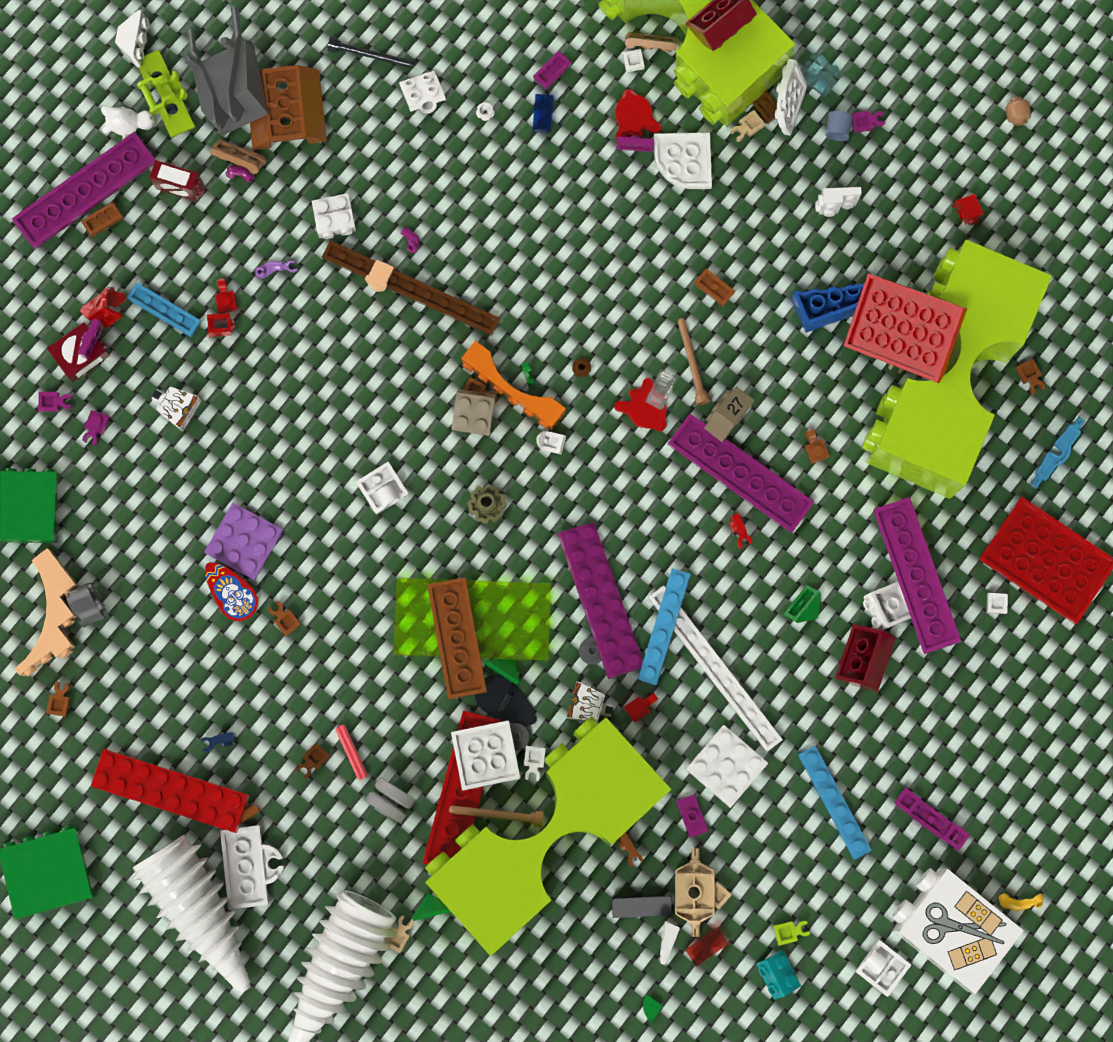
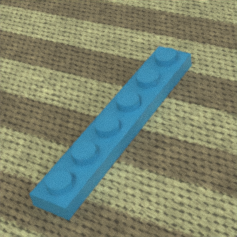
[638,568,691,685]
[798,746,872,860]

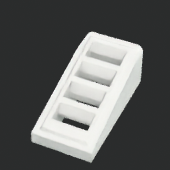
[659,921,680,965]

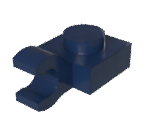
[201,732,237,752]

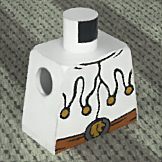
[152,387,201,432]
[566,682,614,722]

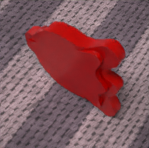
[615,89,661,140]
[614,378,667,432]

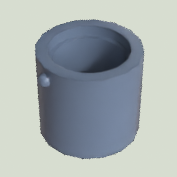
[825,111,853,141]

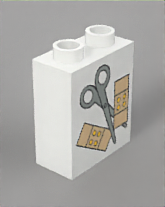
[892,868,1024,994]

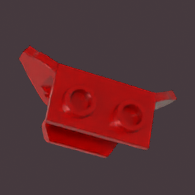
[80,287,126,328]

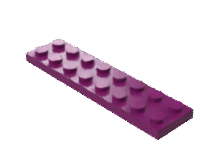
[12,132,155,249]
[667,414,814,534]
[873,497,961,654]
[557,522,643,679]

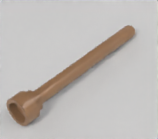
[678,318,711,406]
[449,806,544,827]

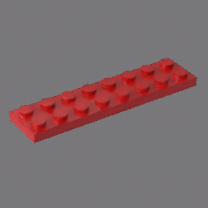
[423,711,501,865]
[91,749,250,833]

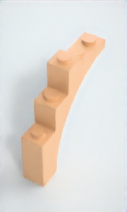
[15,548,79,676]

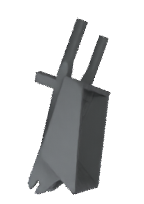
[183,6,268,136]

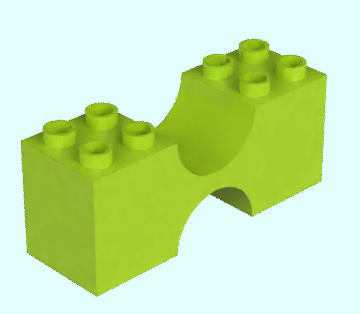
[598,0,795,128]
[861,240,1052,499]
[425,716,671,956]

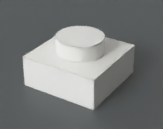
[622,49,644,72]
[986,593,1008,614]

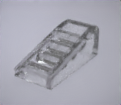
[646,369,678,409]

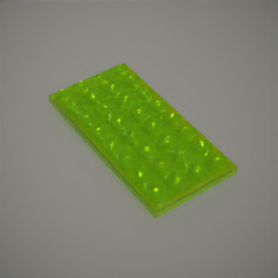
[393,578,551,661]

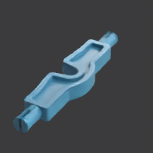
[1030,417,1085,489]

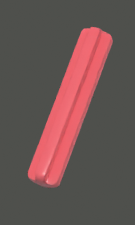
[336,725,368,780]

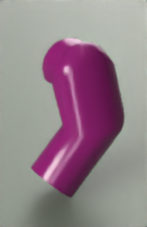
[225,165,255,183]
[400,226,420,253]

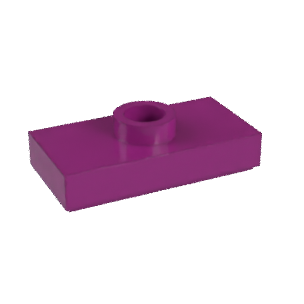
[533,50,572,90]
[616,135,654,152]
[78,318,104,360]
[676,794,708,838]

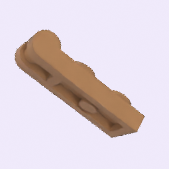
[625,32,677,52]
[211,139,266,174]

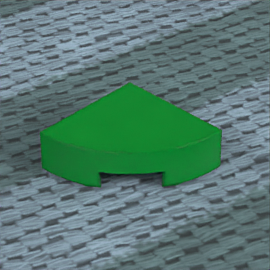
[521,362,535,386]
[643,994,663,1023]

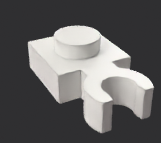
[524,746,546,781]

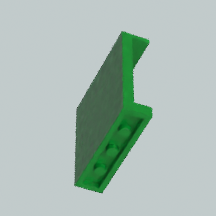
[0,468,61,543]
[0,825,96,919]

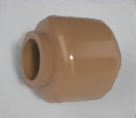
[1005,97,1032,126]

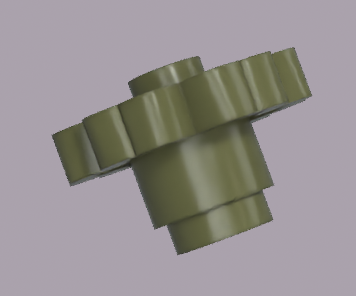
[467,485,507,524]

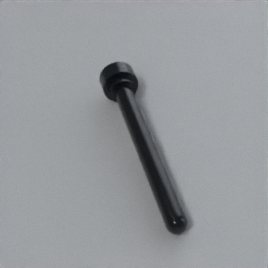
[327,36,415,68]

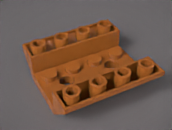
[250,65,327,150]

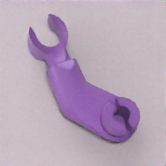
[255,260,298,279]

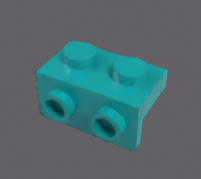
[756,950,801,999]

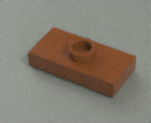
[81,201,124,238]

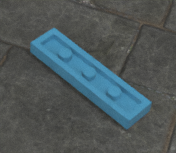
[127,283,202,338]

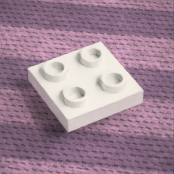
[399,71,446,114]
[356,462,409,515]
[855,940,911,997]

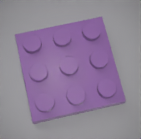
[204,503,284,580]

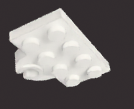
[220,825,284,910]

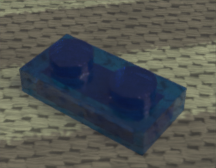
[532,94,554,133]

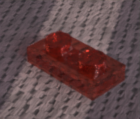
[685,927,729,967]

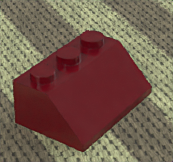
[685,0,757,51]
[835,624,896,692]

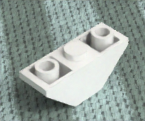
[115,10,150,67]

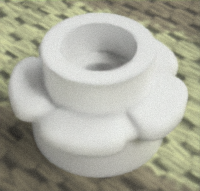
[476,102,494,121]

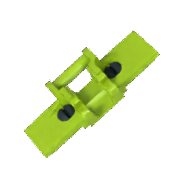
[137,50,195,138]

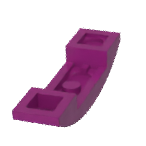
[894,787,970,851]

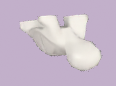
[101,106,156,140]

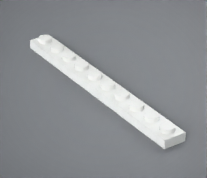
[648,586,782,752]

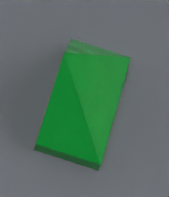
[784,585,821,623]
[484,656,520,686]
[412,893,451,921]

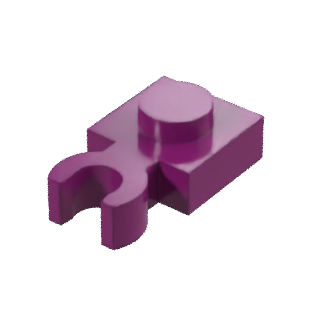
[851,111,885,133]
[38,392,73,412]
[82,410,110,446]

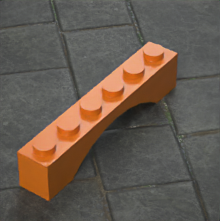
[461,341,566,430]

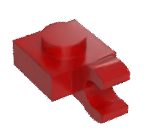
[215,278,238,314]
[729,513,752,549]
[624,693,658,723]

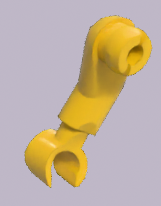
[998,893,1044,912]

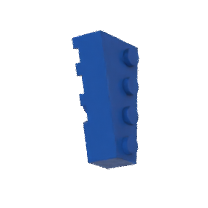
[792,284,864,333]

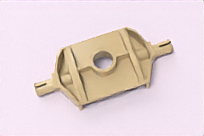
[675,848,716,937]

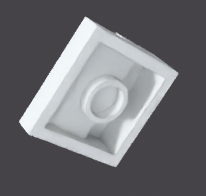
[815,187,861,217]
[312,193,356,239]
[863,582,911,630]

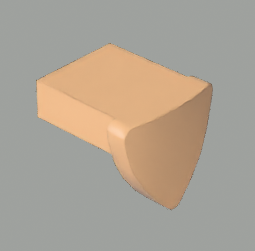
[365,260,394,292]

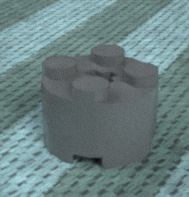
[66,582,109,628]

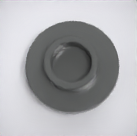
[579,637,601,665]
[510,723,529,751]

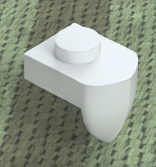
[536,431,566,455]

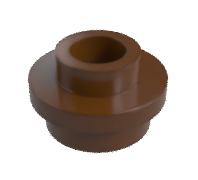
[572,358,591,377]

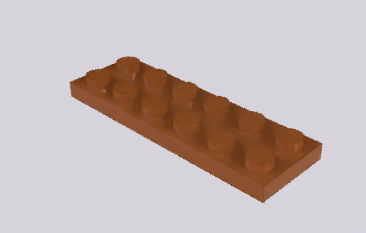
[427,577,487,700]

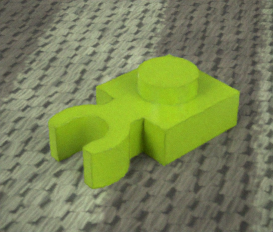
[773,921,810,946]

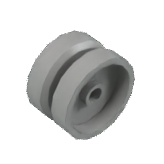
[365,777,416,823]

